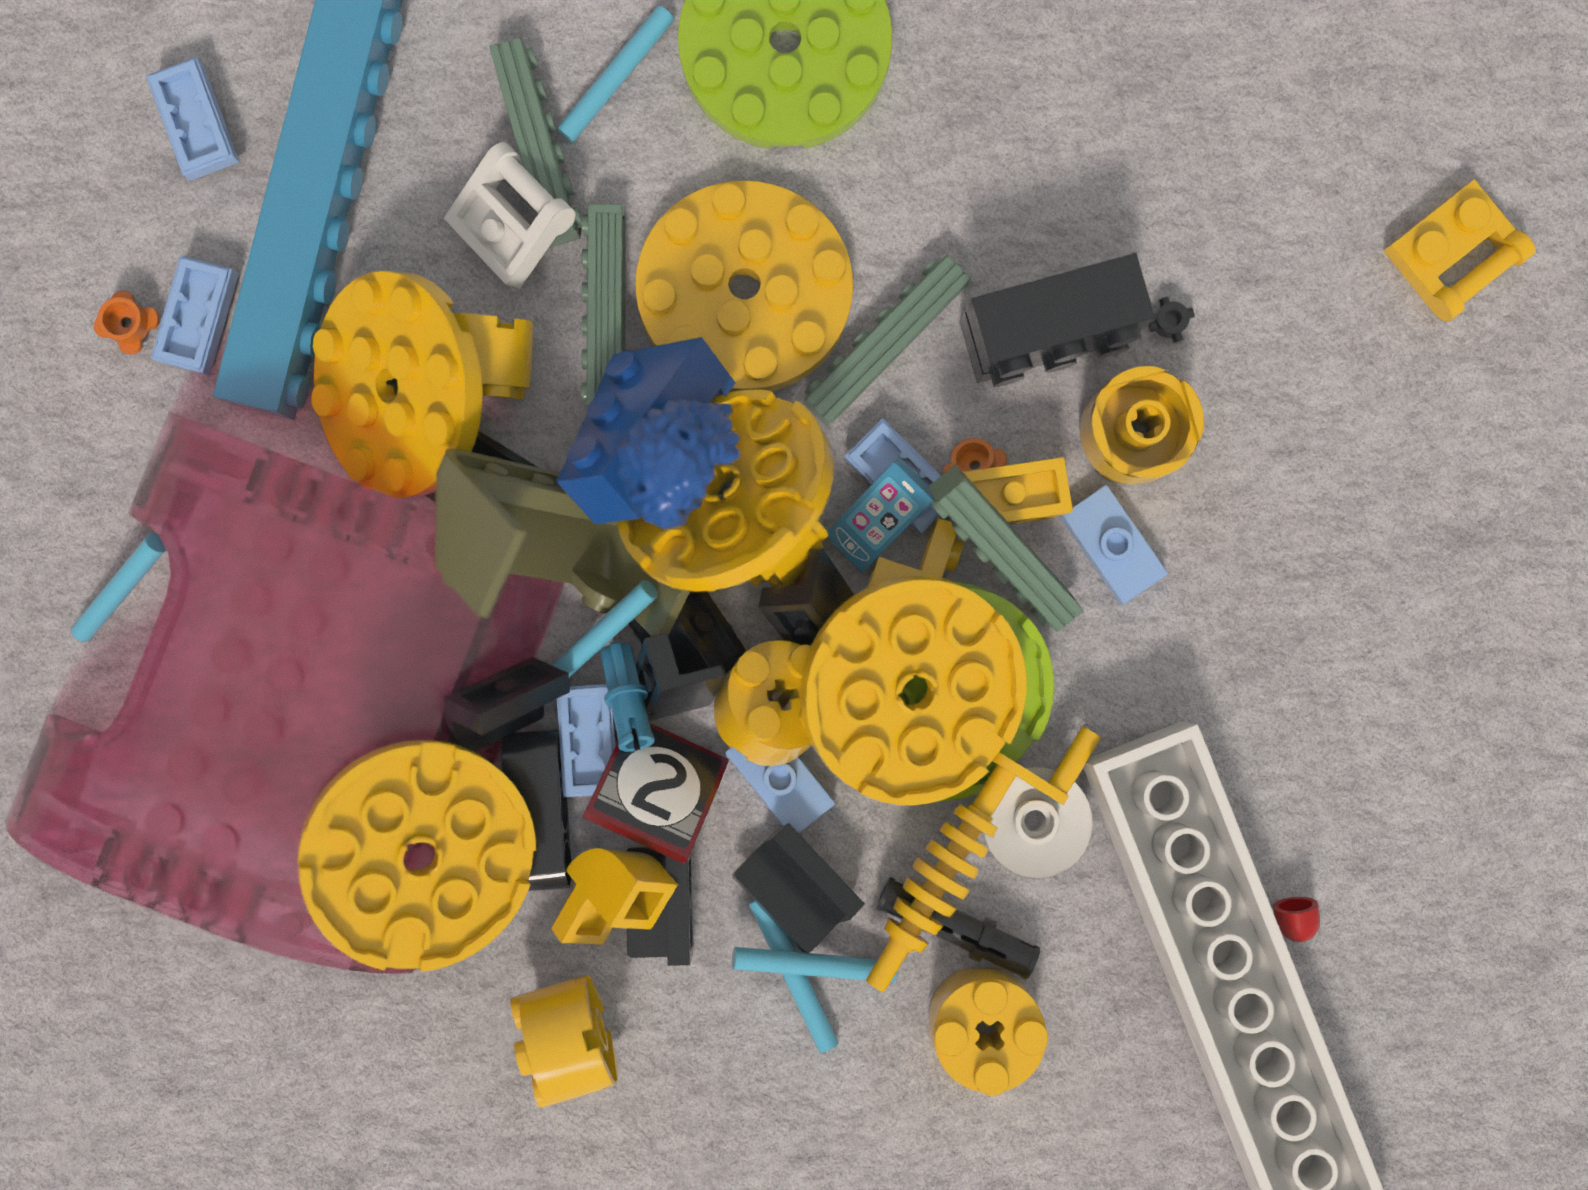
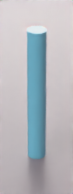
[556,5,675,143]
[71,533,168,642]
[551,580,658,677]
[748,900,839,1053]
[732,947,897,983]

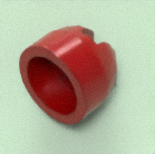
[1273,897,1321,942]

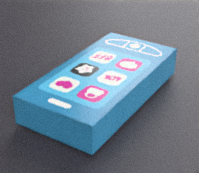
[827,457,935,573]

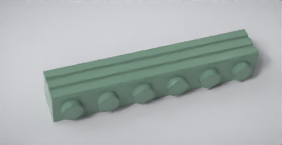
[489,37,582,248]
[581,204,626,408]
[804,255,971,427]
[928,464,1084,632]

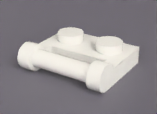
[444,142,576,289]

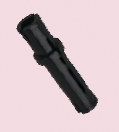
[876,876,1040,980]

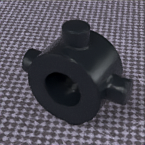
[1148,296,1195,343]

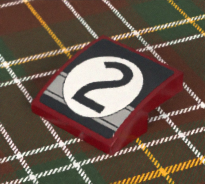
[582,723,729,864]

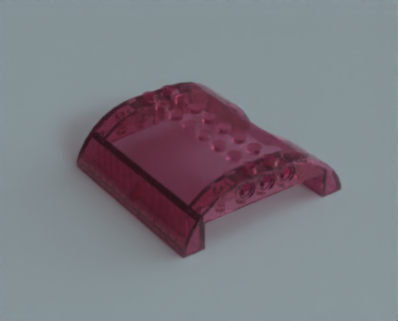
[5,411,566,974]

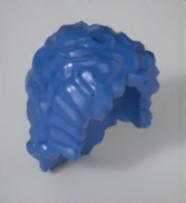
[616,399,740,529]

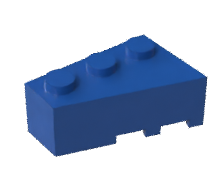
[556,337,735,524]

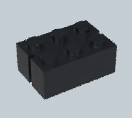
[959,253,1155,387]

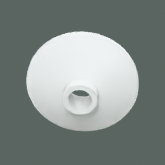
[983,767,1093,878]

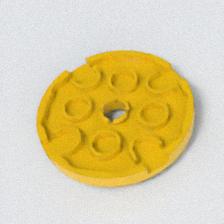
[635,180,853,392]
[311,271,483,498]
[617,390,834,591]
[800,576,1027,805]
[297,740,536,972]

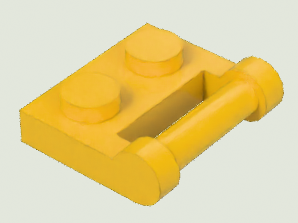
[1383,179,1536,322]

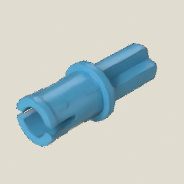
[600,641,655,752]

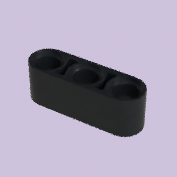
[501,729,572,891]

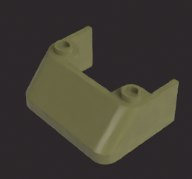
[434,449,690,636]

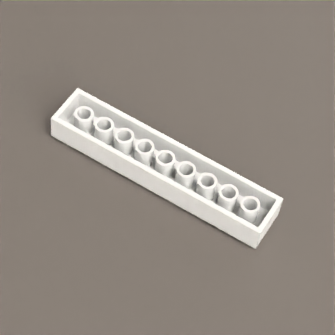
[1083,721,1384,1190]

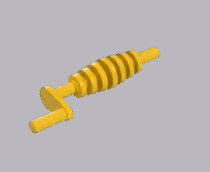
[865,726,1102,992]

